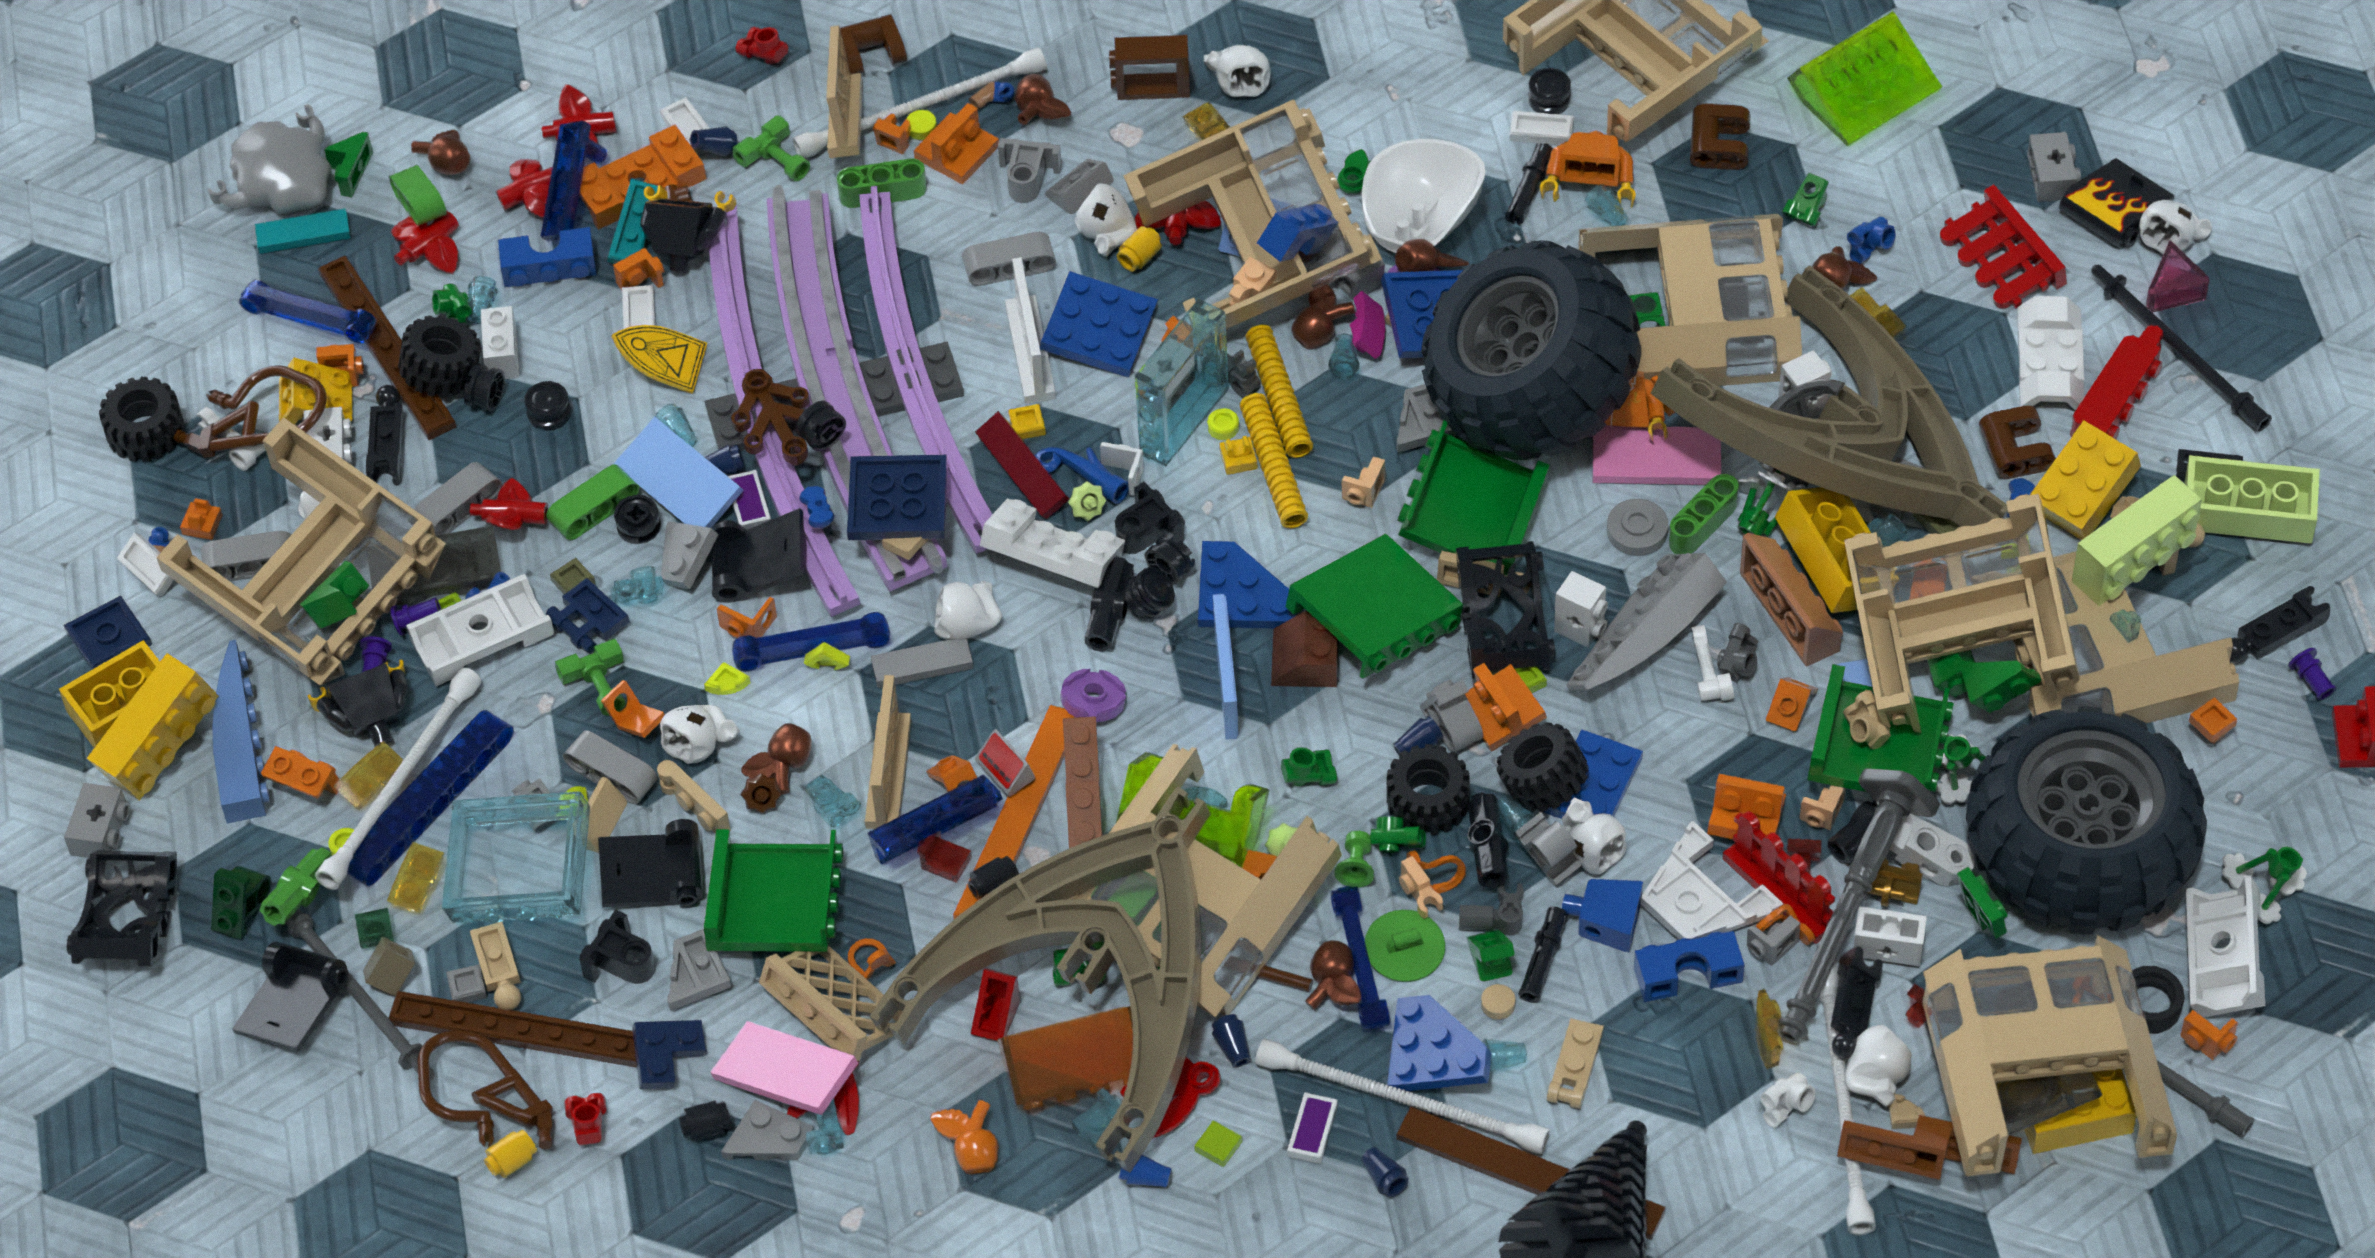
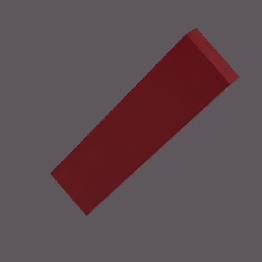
[975,411,1070,520]

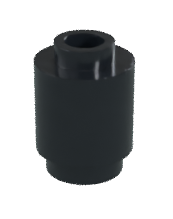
[968,856,1019,899]
[678,1100,732,1142]

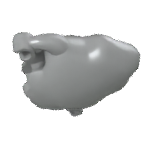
[208,104,331,214]

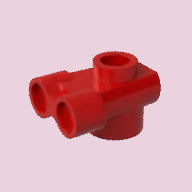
[735,26,788,64]
[564,1093,607,1145]

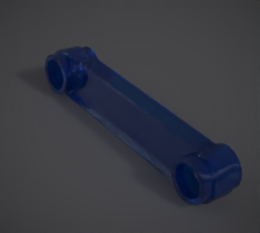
[239,280,377,344]
[732,612,891,672]
[1330,886,1390,1031]

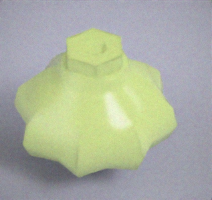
[1068,481,1107,522]
[1264,823,1298,856]

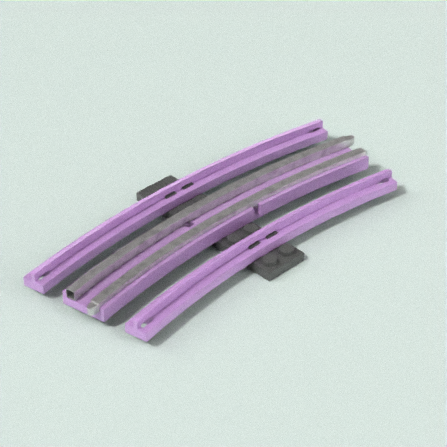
[704,185,992,617]

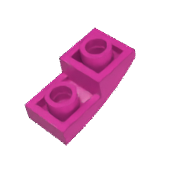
[1349,291,1385,359]

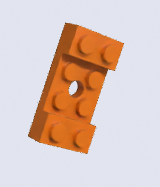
[567,124,706,230]

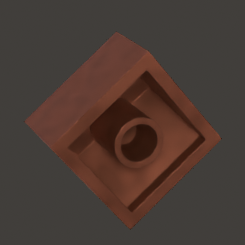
[1271,611,1338,687]

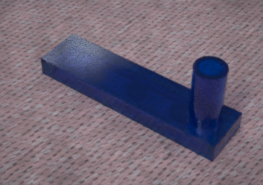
[540,120,607,241]

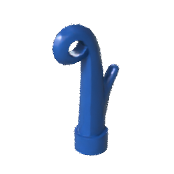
[1035,447,1129,504]

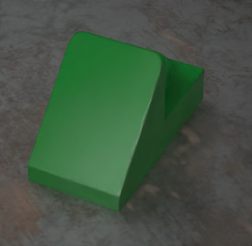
[324,132,373,198]
[300,561,370,629]
[1467,930,1515,982]

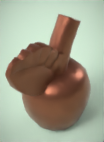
[1015,74,1071,125]
[411,130,470,175]
[1395,239,1469,272]
[1812,246,1877,289]
[1291,280,1355,350]
[741,723,812,795]
[1305,940,1362,1010]

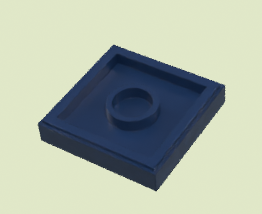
[63,595,152,670]

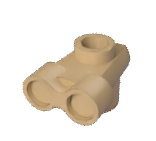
[1843,690,1891,749]

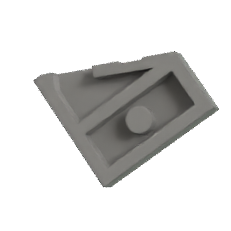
[1397,384,1456,453]
[660,521,718,589]
[667,929,731,1011]
[721,1100,815,1160]

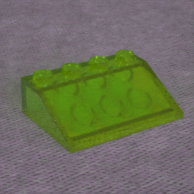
[1787,11,1942,146]

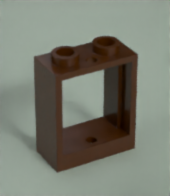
[1109,35,1190,100]

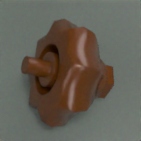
[740,773,782,814]

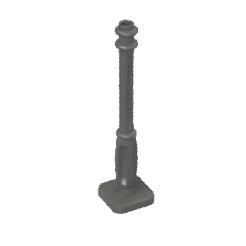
[1778,769,1940,1042]

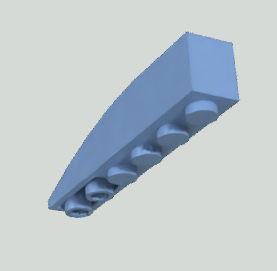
[212,640,270,824]

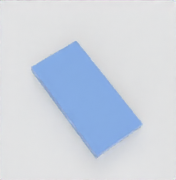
[614,417,744,528]
[1213,594,1239,740]

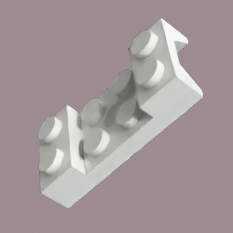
[979,498,1125,588]
[406,573,554,686]
[2186,876,2265,1017]

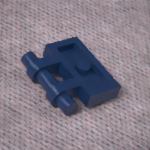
[546,578,630,654]

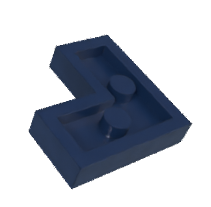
[632,1020,705,1089]

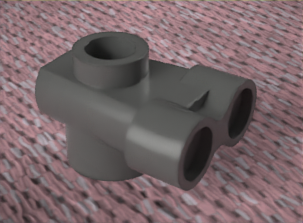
[1717,623,1759,681]

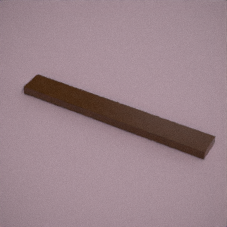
[318,255,457,441]
[388,991,637,1068]
[1396,1107,1666,1240]

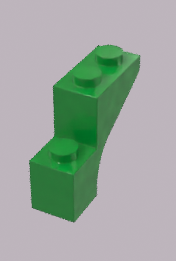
[1927,650,2042,713]

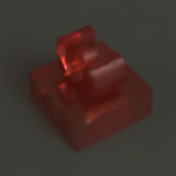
[1786,838,1822,873]
[1905,984,1946,1028]

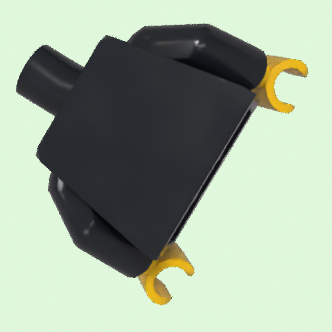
[640,185,737,272]
[307,660,408,747]

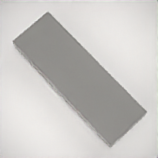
[871,638,973,688]

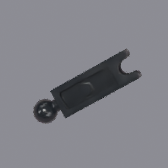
[366,385,404,486]
[2230,586,2330,663]
[1830,946,1883,1059]

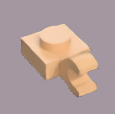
[1229,257,1277,306]
[1399,856,1443,919]

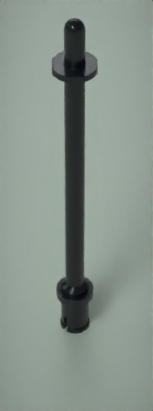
[2091,264,2272,431]

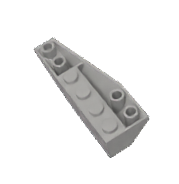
[1566,553,1727,690]

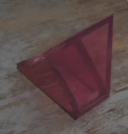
[2145,240,2210,313]

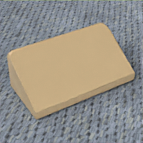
[574,777,627,853]

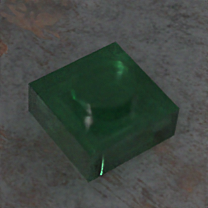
[355,907,394,949]

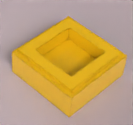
[1008,404,1046,439]

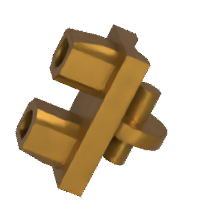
[1868,858,1923,907]

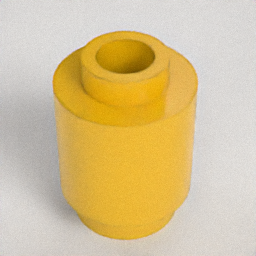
[1117,227,1162,272]
[484,1129,537,1178]

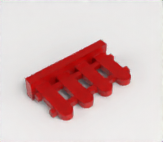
[1940,184,2067,309]
[1722,811,1835,944]

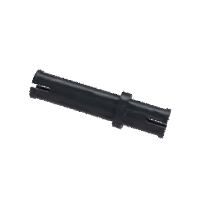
[1505,142,1553,225]
[1518,906,1568,1003]

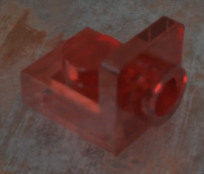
[917,827,972,883]

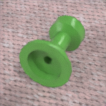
[1334,831,1374,888]

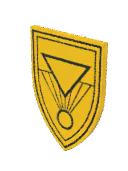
[611,325,707,394]

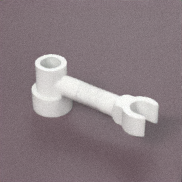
[196,407,266,471]
[1691,625,1734,702]

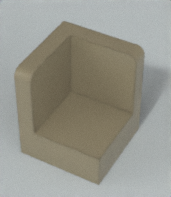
[363,937,415,996]

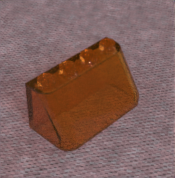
[997,1005,1133,1110]

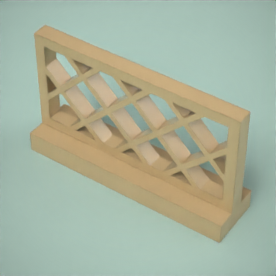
[826,25,863,159]
[865,675,912,830]
[759,946,903,1061]

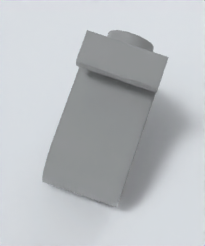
[998,138,1062,203]
[1420,679,1483,752]
[1513,812,1582,886]

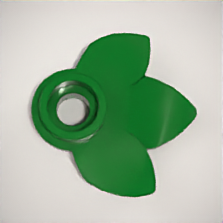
[1337,149,1371,194]

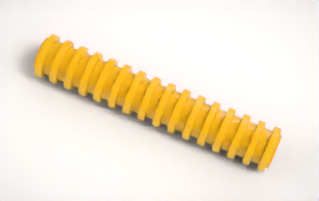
[1245,324,1313,458]
[1239,393,1308,528]

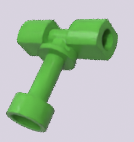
[732,115,810,181]
[555,638,625,716]

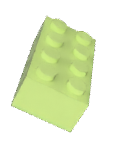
[2185,455,2320,544]
[2071,475,2202,606]

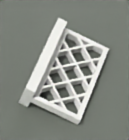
[1005,257,1056,404]

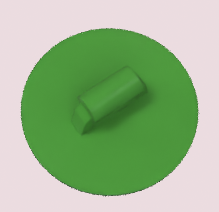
[1364,910,1445,982]

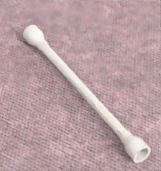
[793,47,1047,159]
[315,668,481,890]
[1820,961,1876,1235]
[1255,1038,1550,1155]

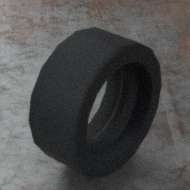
[2130,966,2185,1033]

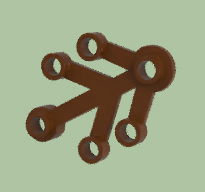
[731,369,809,466]

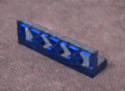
[867,774,1003,865]

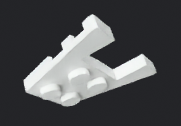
[1640,821,1783,940]

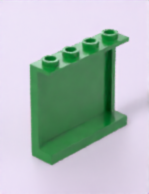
[1397,420,1550,576]
[1285,534,1464,679]
[1807,664,1954,793]
[704,829,844,952]

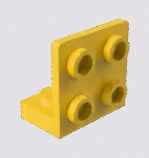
[279,357,352,425]

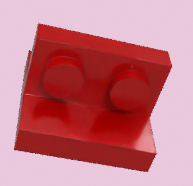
[2332,686,2375,768]

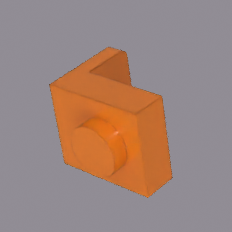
[316,344,364,387]
[2180,1010,2238,1060]

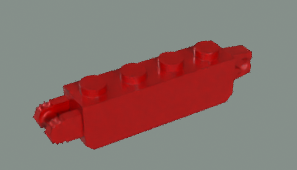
[2070,325,2163,439]

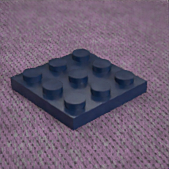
[847,455,947,540]

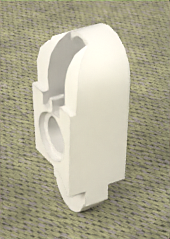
[1889,813,1975,887]

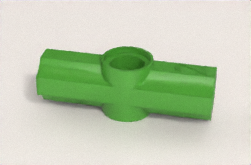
[259,847,332,926]

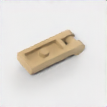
[657,760,731,834]
[1547,1018,1604,1109]

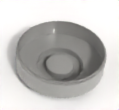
[1607,499,1668,555]

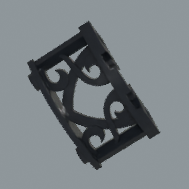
[1456,541,1555,679]
[67,850,177,967]

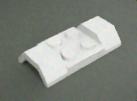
[2017,296,2084,410]

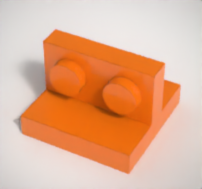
[913,103,999,185]
[1465,663,1547,752]
[1707,774,1786,845]

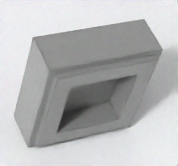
[446,964,487,1003]

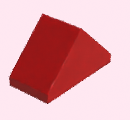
[970,968,1020,1043]

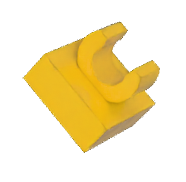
[1219,436,1257,475]

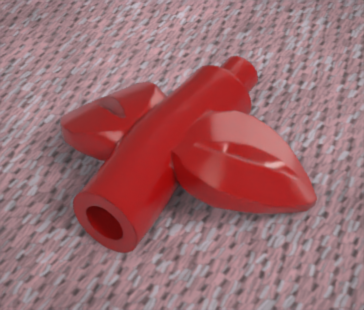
[541,84,616,158]
[496,159,569,221]
[1135,200,1221,245]
[391,211,459,274]
[470,477,549,530]

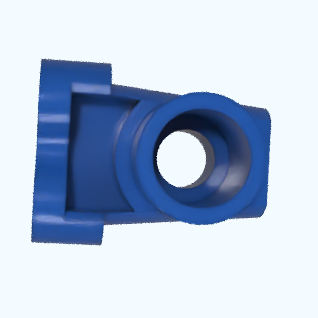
[1847,216,1896,264]

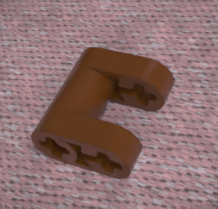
[840,14,907,74]
[1690,104,1751,170]
[1979,405,2056,479]

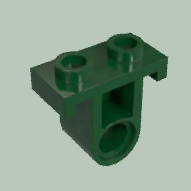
[211,865,271,939]

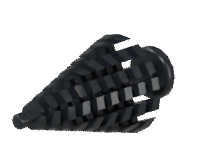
[1498,1120,1647,1258]

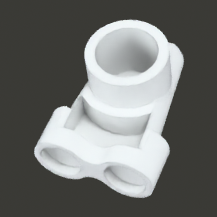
[1760,1072,1815,1128]

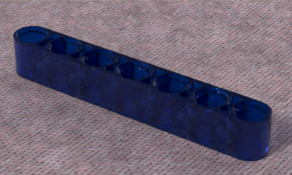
[347,710,514,887]

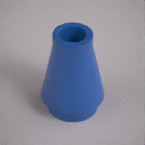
[1118,1155,1171,1188]

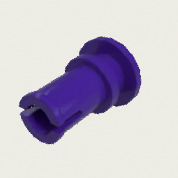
[390,597,442,636]
[360,636,392,672]
[2288,647,2336,700]

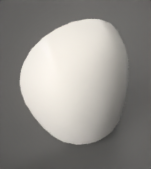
[1362,139,1485,253]

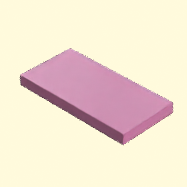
[1593,426,1721,485]
[710,1021,858,1115]

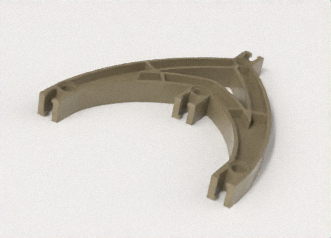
[1650,265,2008,527]
[870,787,1211,1172]

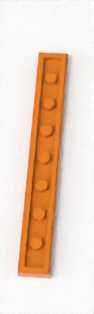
[953,705,1075,919]

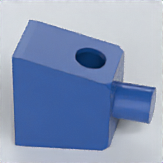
[1562,879,1643,953]

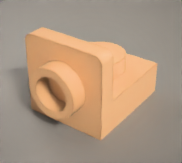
[1341,456,1386,508]
[1800,785,1846,830]

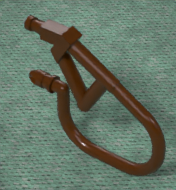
[174,365,327,458]
[417,1031,553,1149]

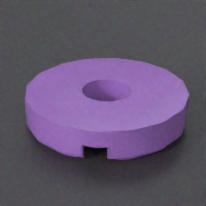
[1060,669,1126,722]

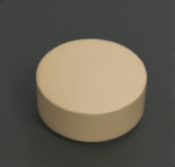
[1481,984,1515,1020]

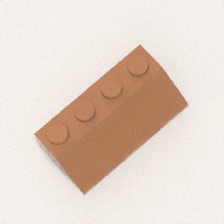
[1740,533,1843,667]

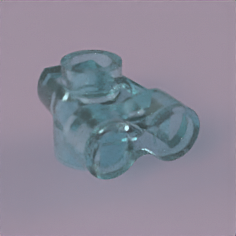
[1868,514,1908,547]
[611,566,664,604]
[805,774,861,828]

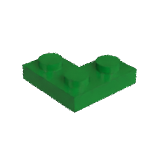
[1957,867,2008,939]

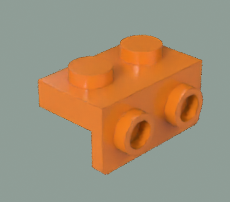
[261,746,343,799]

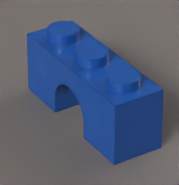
[1257,204,1339,262]
[498,227,597,287]
[1634,931,1745,1002]

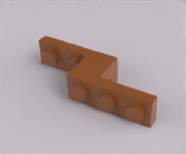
[1063,716,1102,849]
[1837,1115,2022,1180]

